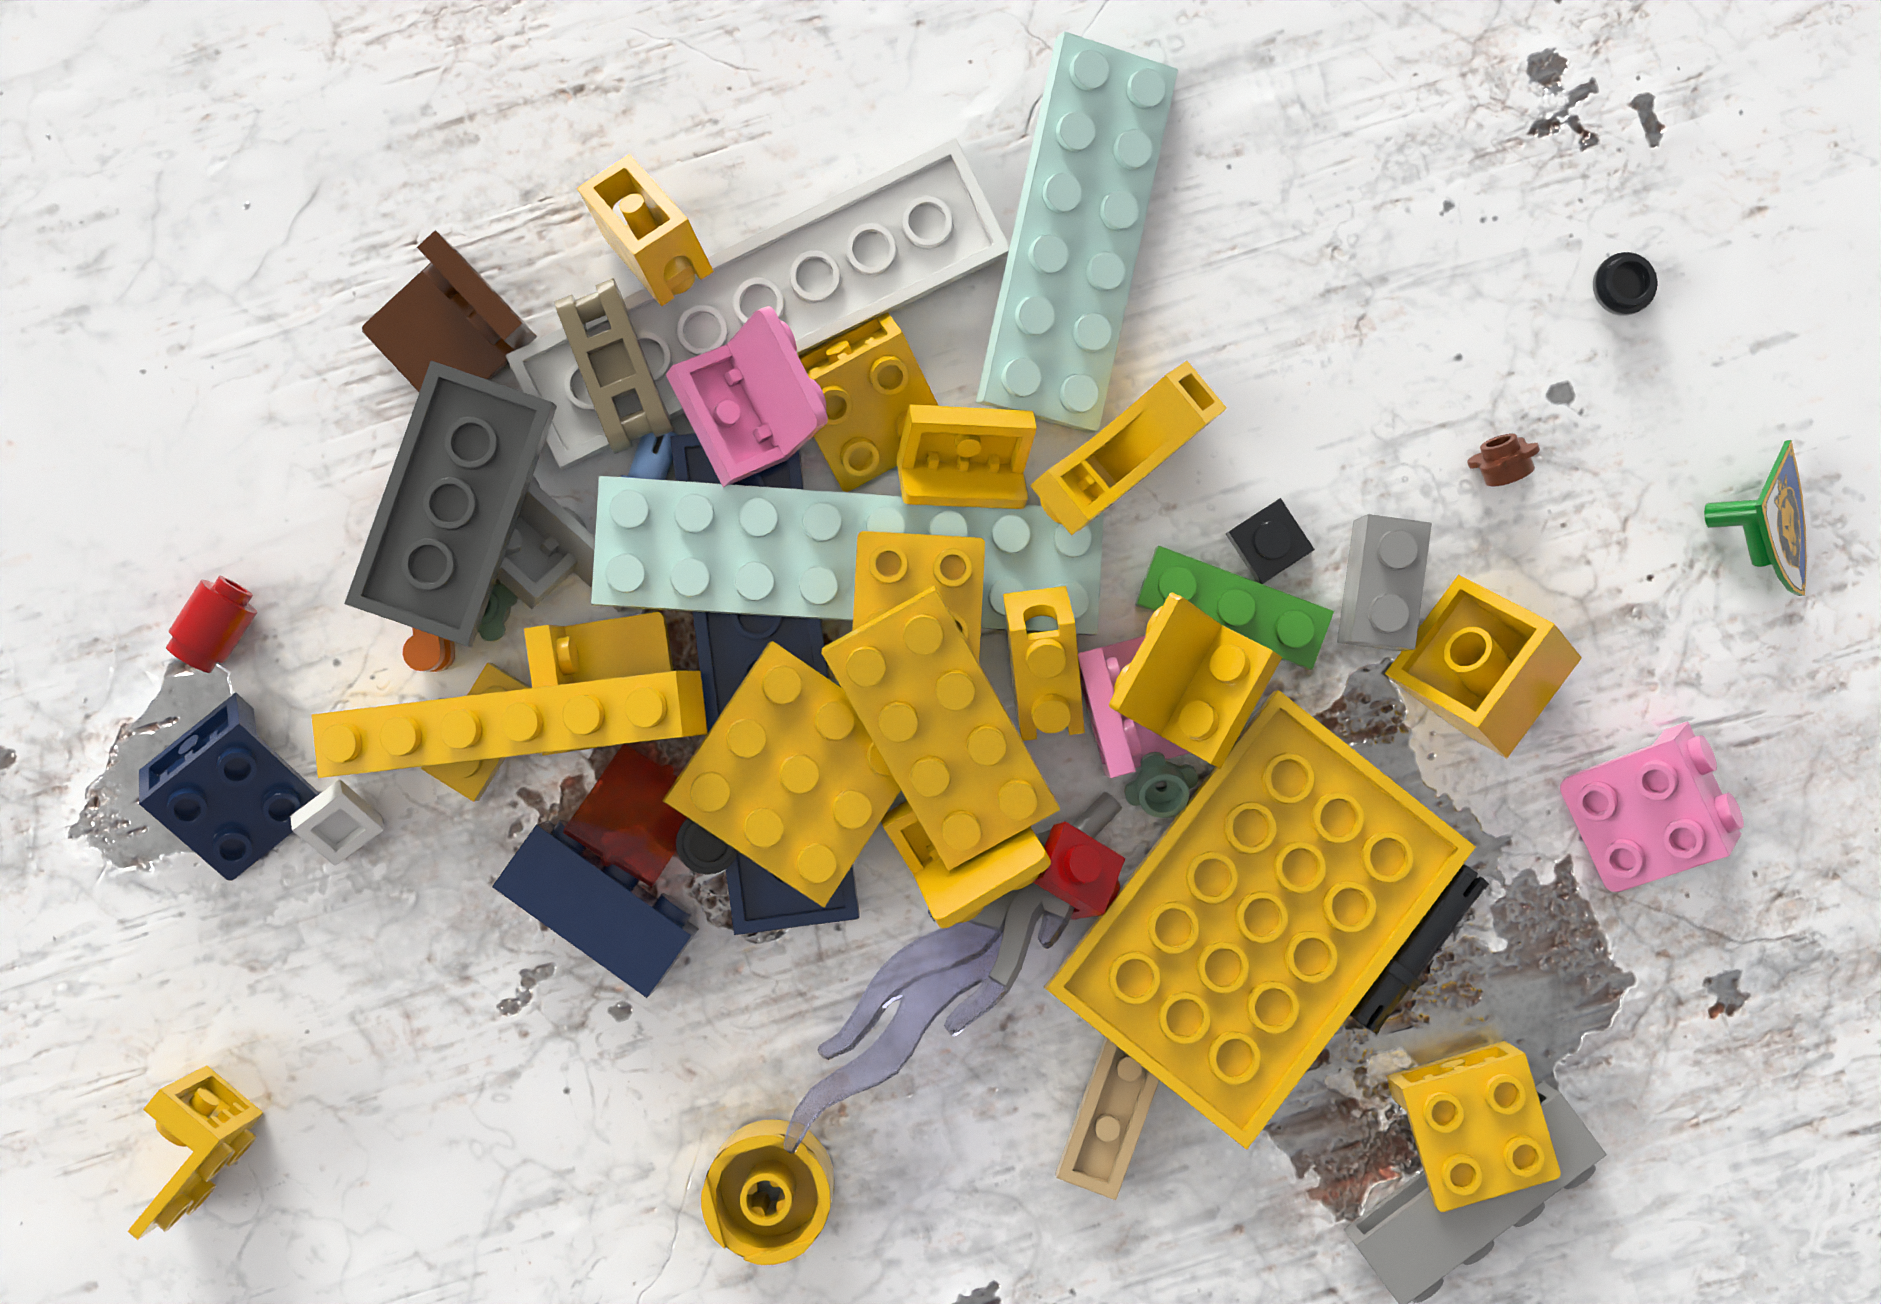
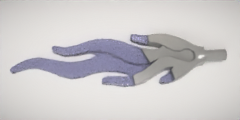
[783,791,1122,1153]

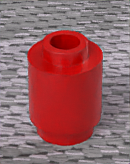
[166,576,257,673]

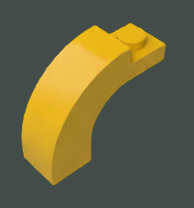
[1030,361,1227,536]

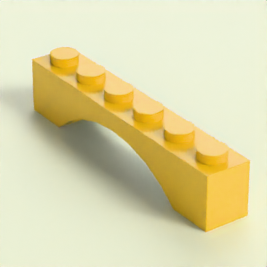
[311,671,707,778]

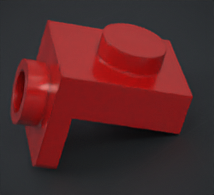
[1033,822,1126,920]

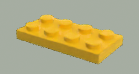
[821,585,1060,871]

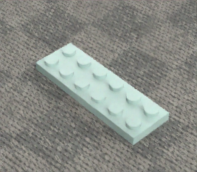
[975,31,1178,433]

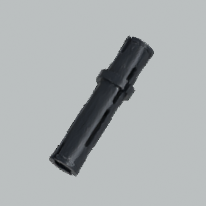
[1350,864,1489,1035]

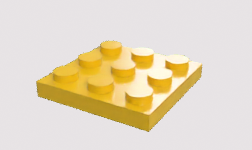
[662,641,901,908]

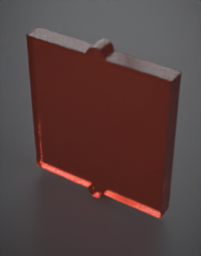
[563,744,687,888]

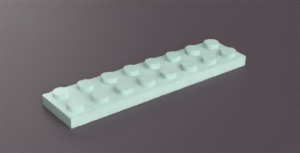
[591,476,1104,636]

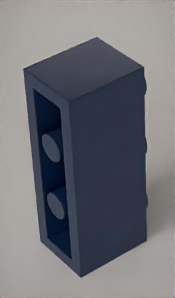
[492,820,699,998]

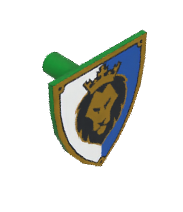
[1704,440,1807,596]

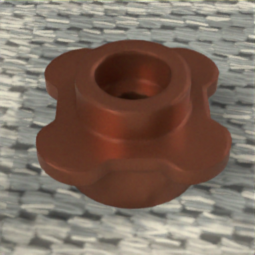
[1467,433,1540,487]

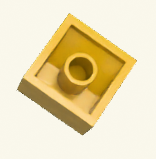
[1385,574,1582,759]

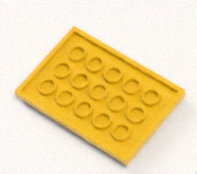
[1044,690,1476,1150]

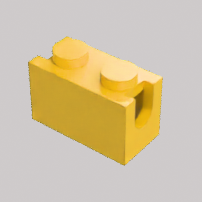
[577,154,714,307]
[1003,586,1085,741]

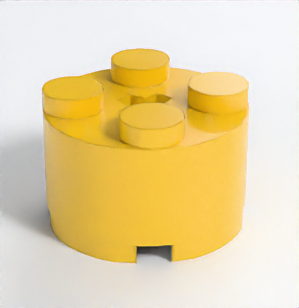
[701,1119,835,1265]

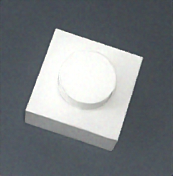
[290,779,384,866]

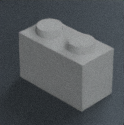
[1337,514,1432,651]

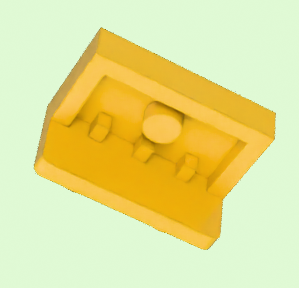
[896,404,1037,509]

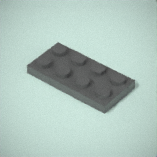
[344,361,557,647]

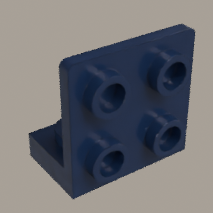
[139,692,320,881]

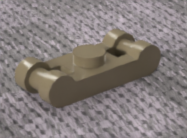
[554,278,674,454]

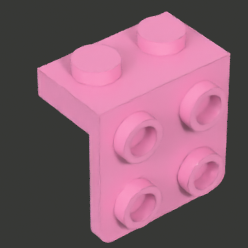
[666,306,828,487]
[1560,721,1744,892]

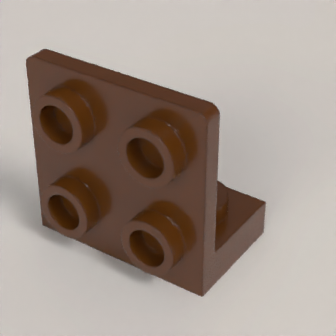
[362,230,537,392]

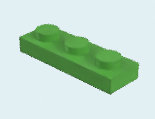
[1135,545,1334,670]

